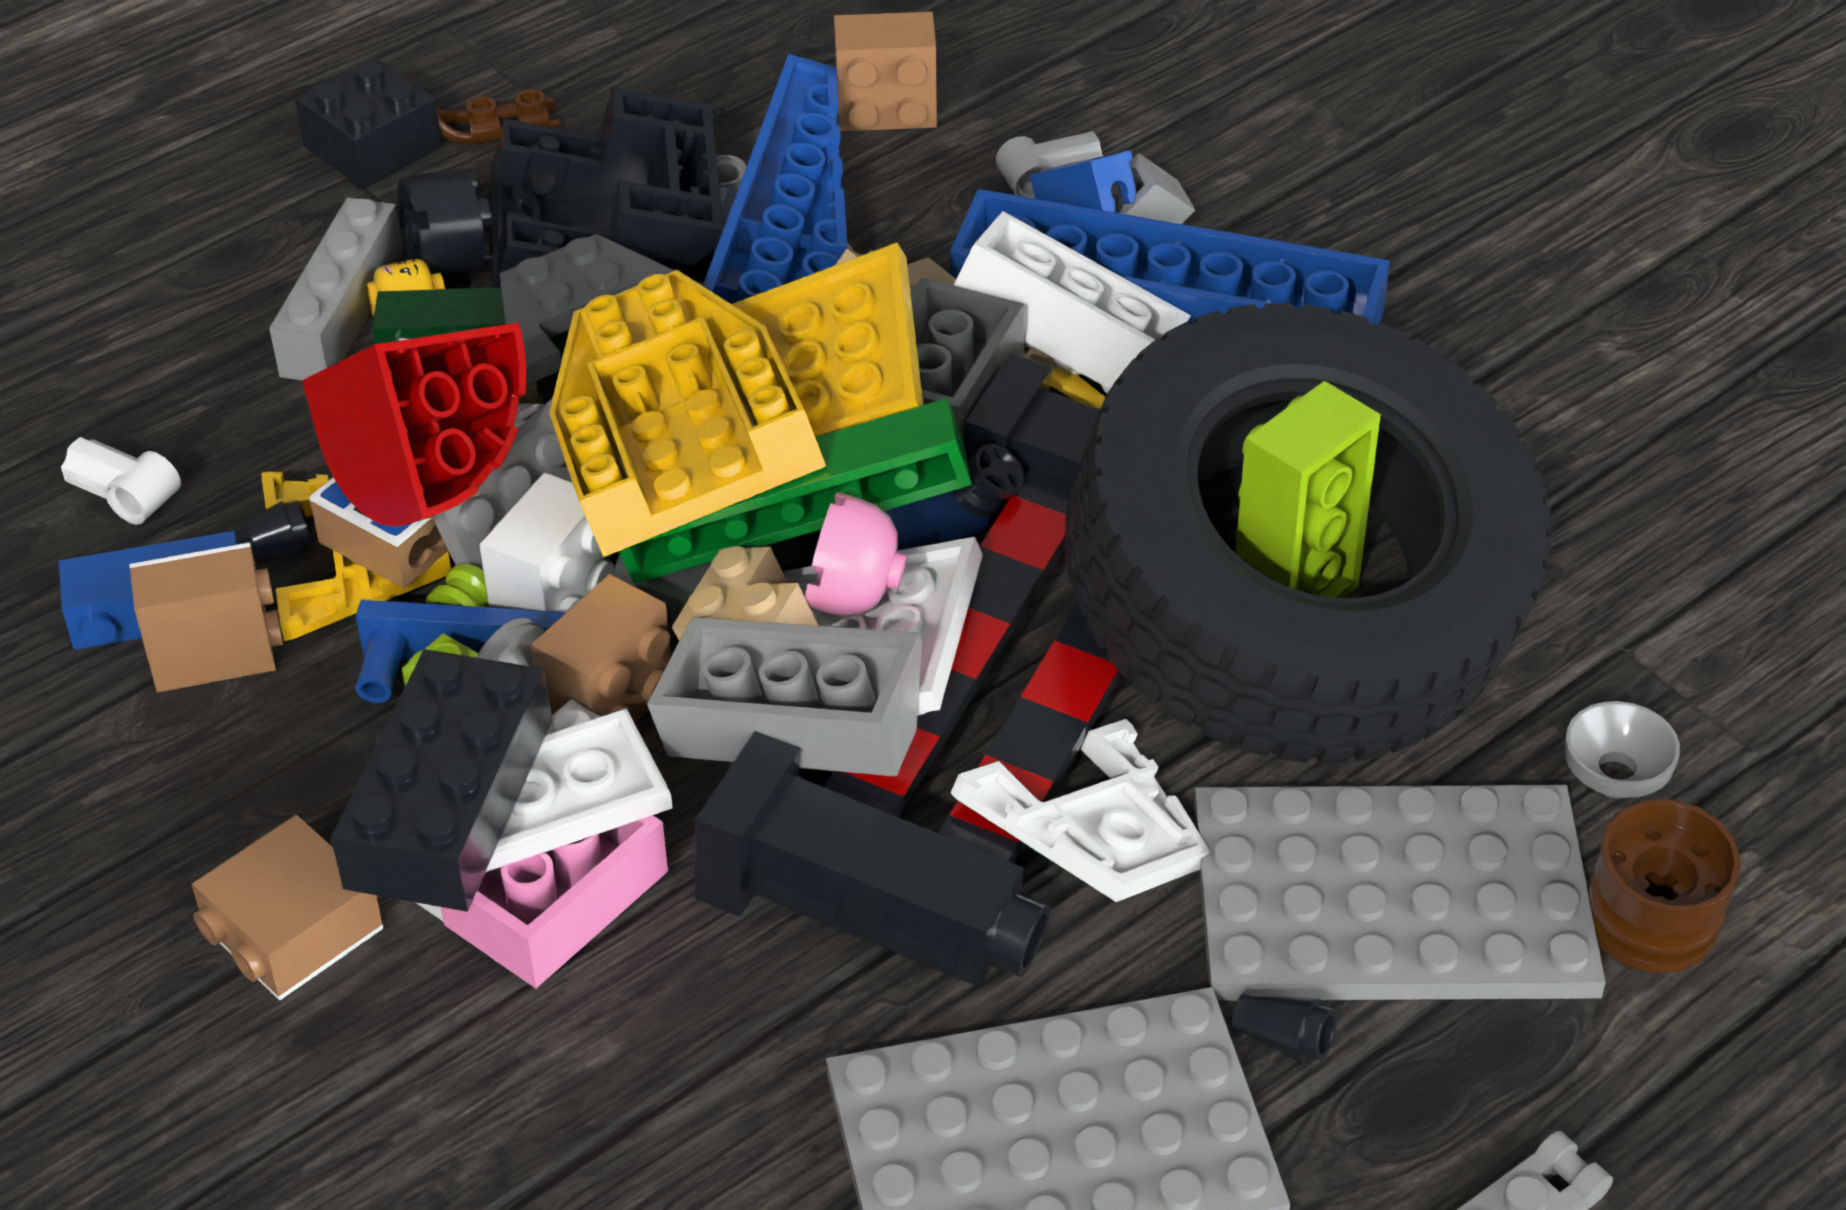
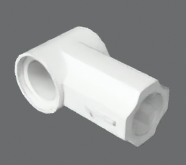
[61,437,181,525]

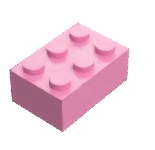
[441,815,668,989]

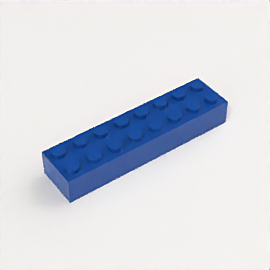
[949,189,1390,325]

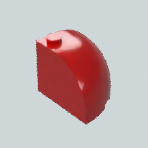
[302,323,526,526]

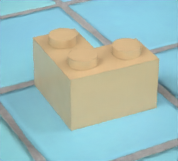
[672,546,819,641]

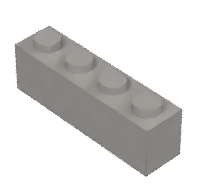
[269,197,404,381]

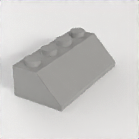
[647,617,922,776]

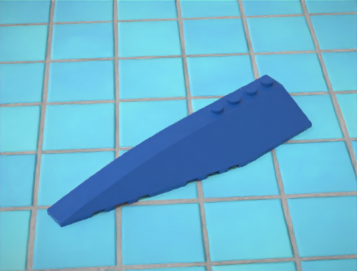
[704,54,847,304]

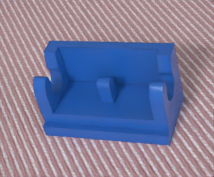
[1030,150,1136,212]

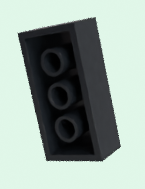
[331,649,552,912]

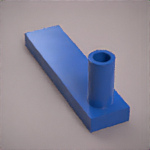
[355,600,566,703]

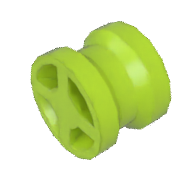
[426,563,489,607]

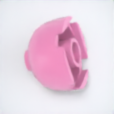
[805,492,907,617]

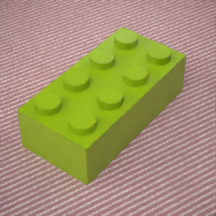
[1235,381,1381,598]

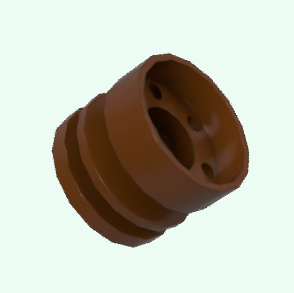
[1588,799,1741,973]

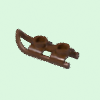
[436,89,561,144]

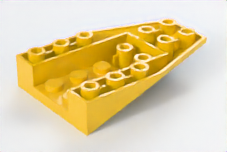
[549,270,826,557]

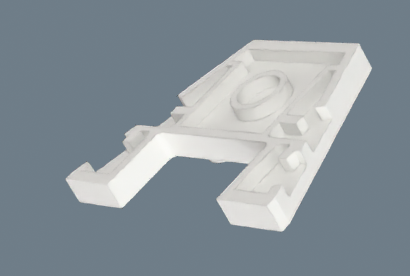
[951,719,1210,902]

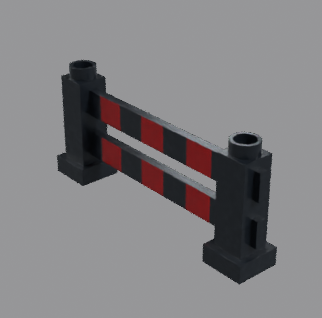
[695,353,1243,987]

